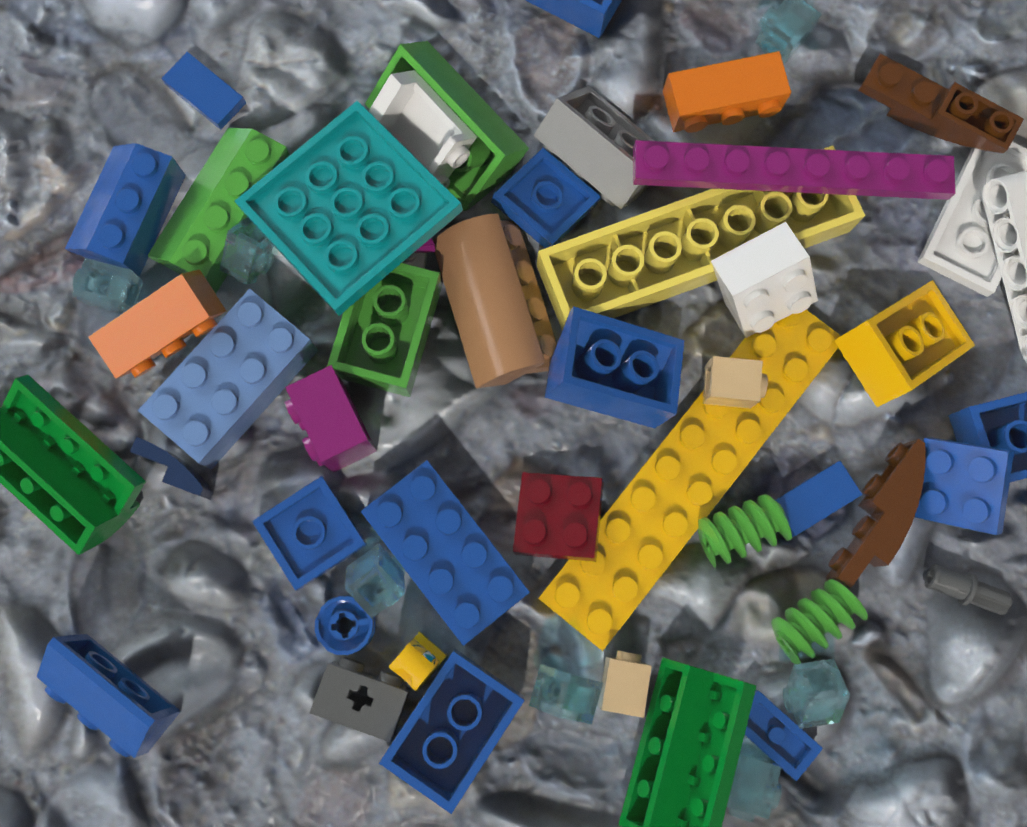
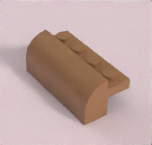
[433,213,557,388]

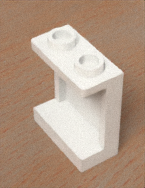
[369,70,477,188]

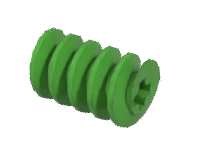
[698,494,792,568]
[771,579,868,667]

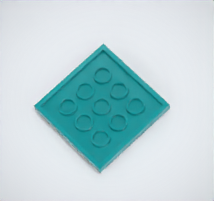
[234,100,463,316]

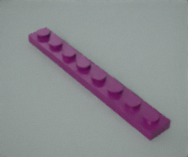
[633,140,956,200]

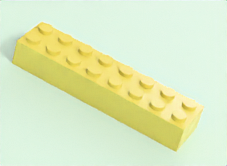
[536,146,865,330]

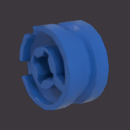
[314,596,376,655]

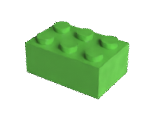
[327,263,442,397]

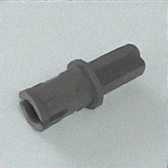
[924,563,1013,615]

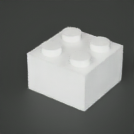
[711,222,818,338]

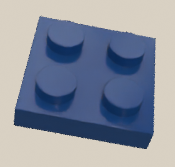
[491,148,601,248]
[914,437,1014,535]
[252,476,367,591]

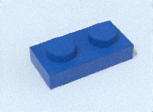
[744,690,823,781]

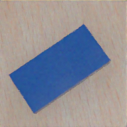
[161,52,246,130]
[775,461,863,537]

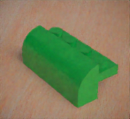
[0,374,146,555]
[618,657,757,827]

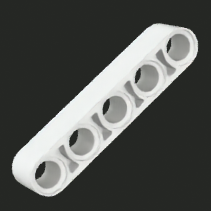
[982,171,1027,363]

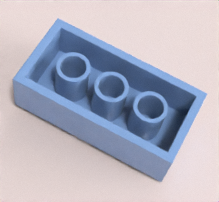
[137,289,318,469]

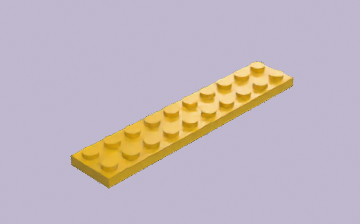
[538,309,841,651]

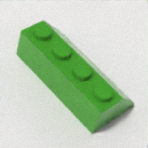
[365,41,529,211]
[147,128,290,294]

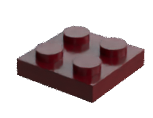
[512,472,604,562]

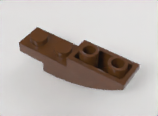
[858,53,1024,153]
[825,438,926,588]

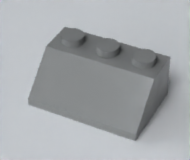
[534,86,655,209]

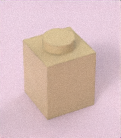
[703,356,768,409]
[598,650,652,718]

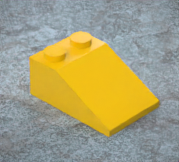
[834,280,975,407]

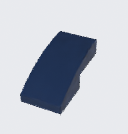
[130,437,214,500]

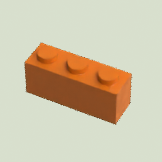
[662,51,791,133]
[88,269,226,379]

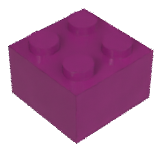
[284,365,377,472]

